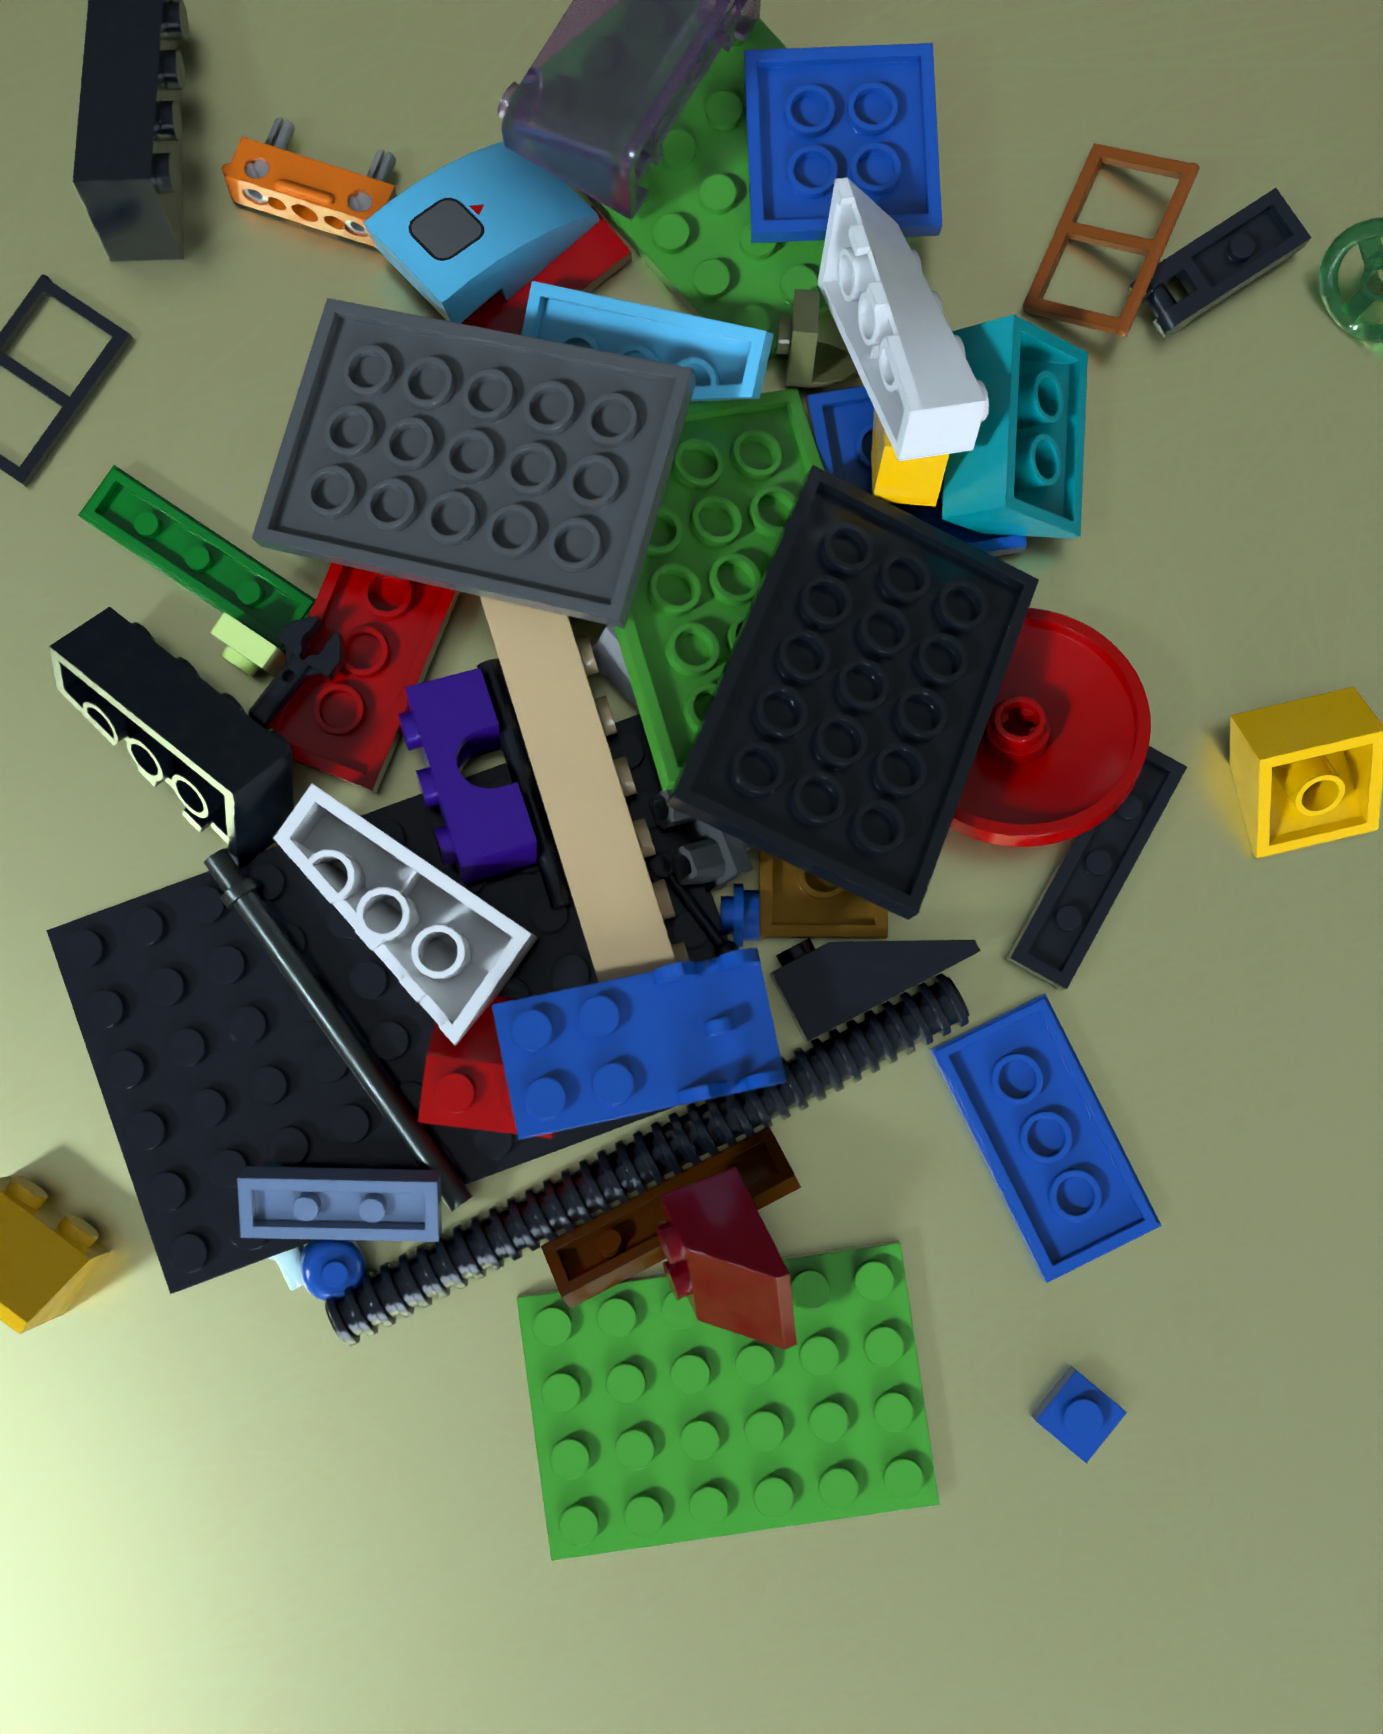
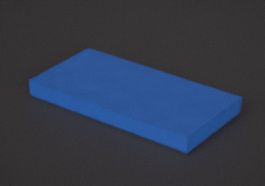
[929,994,1162,1283]

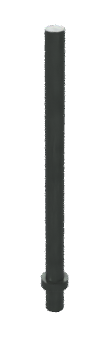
[204,848,472,1212]

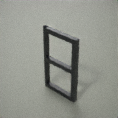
[0,274,133,487]

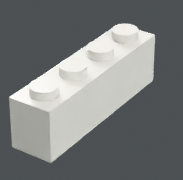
[817,177,989,461]
[273,784,538,1045]

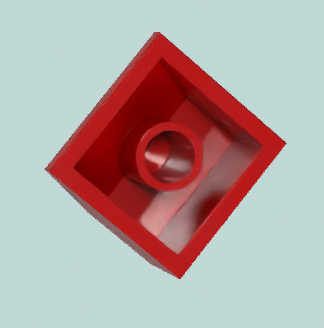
[418,996,557,1139]

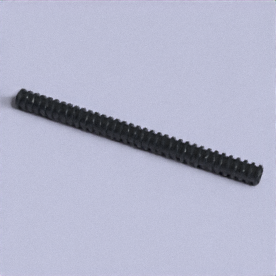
[325,973,970,1346]

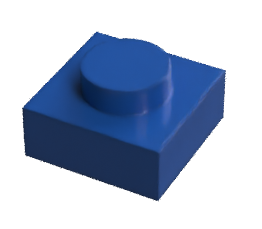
[1031,1366,1127,1463]

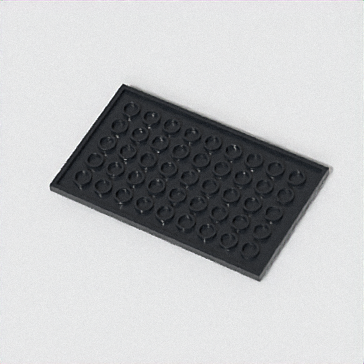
[46,714,729,1294]

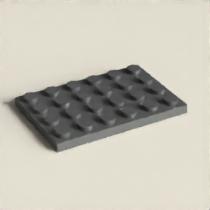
[252,298,697,629]

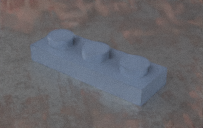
[237,1166,442,1242]

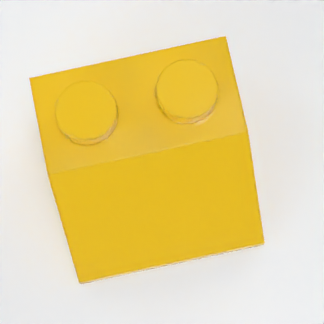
[1229,686,1383,858]
[0,1175,110,1334]

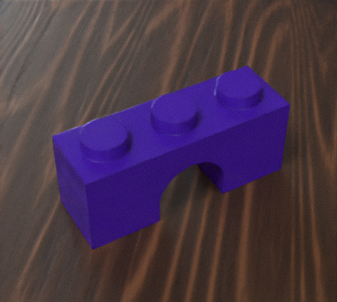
[398,668,537,885]

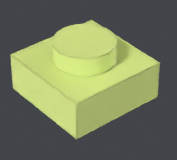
[210,612,286,678]

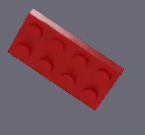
[264,563,460,793]

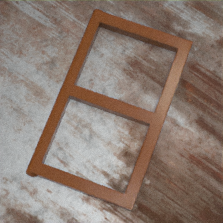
[1022,143,1200,338]

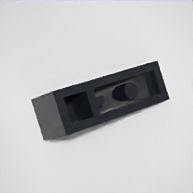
[769,938,981,1042]

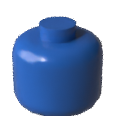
[300,1239,366,1301]

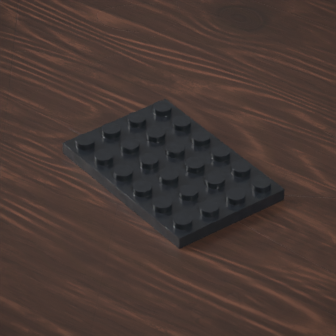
[666,465,1039,920]

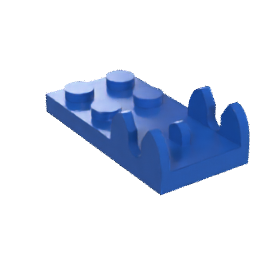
[492,948,787,1140]

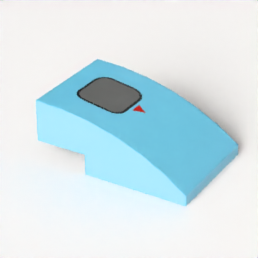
[363,138,600,324]

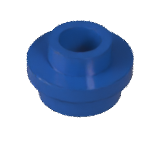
[720,883,760,947]

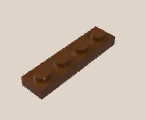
[541,1128,801,1309]

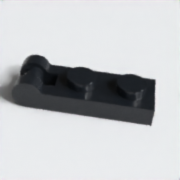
[1128,188,1311,339]

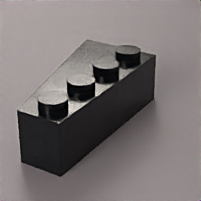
[73,0,189,262]
[49,606,294,870]

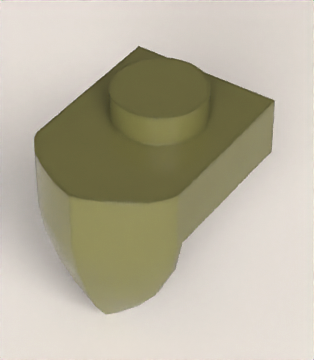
[776,289,858,388]

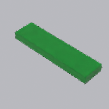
[78,465,316,655]

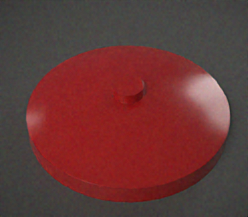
[950,608,1151,847]

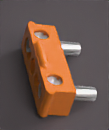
[222,117,397,247]

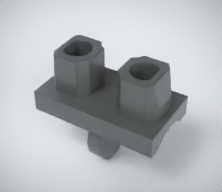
[649,790,753,893]

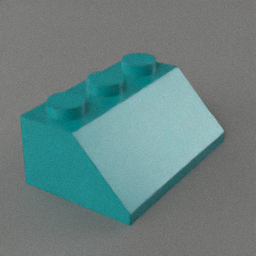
[941,314,1088,539]

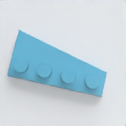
[521,281,774,402]

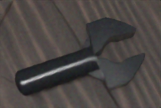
[248,616,345,727]

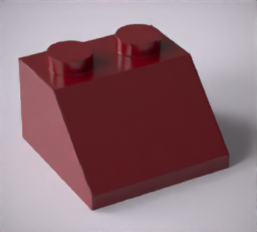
[656,1167,797,1350]

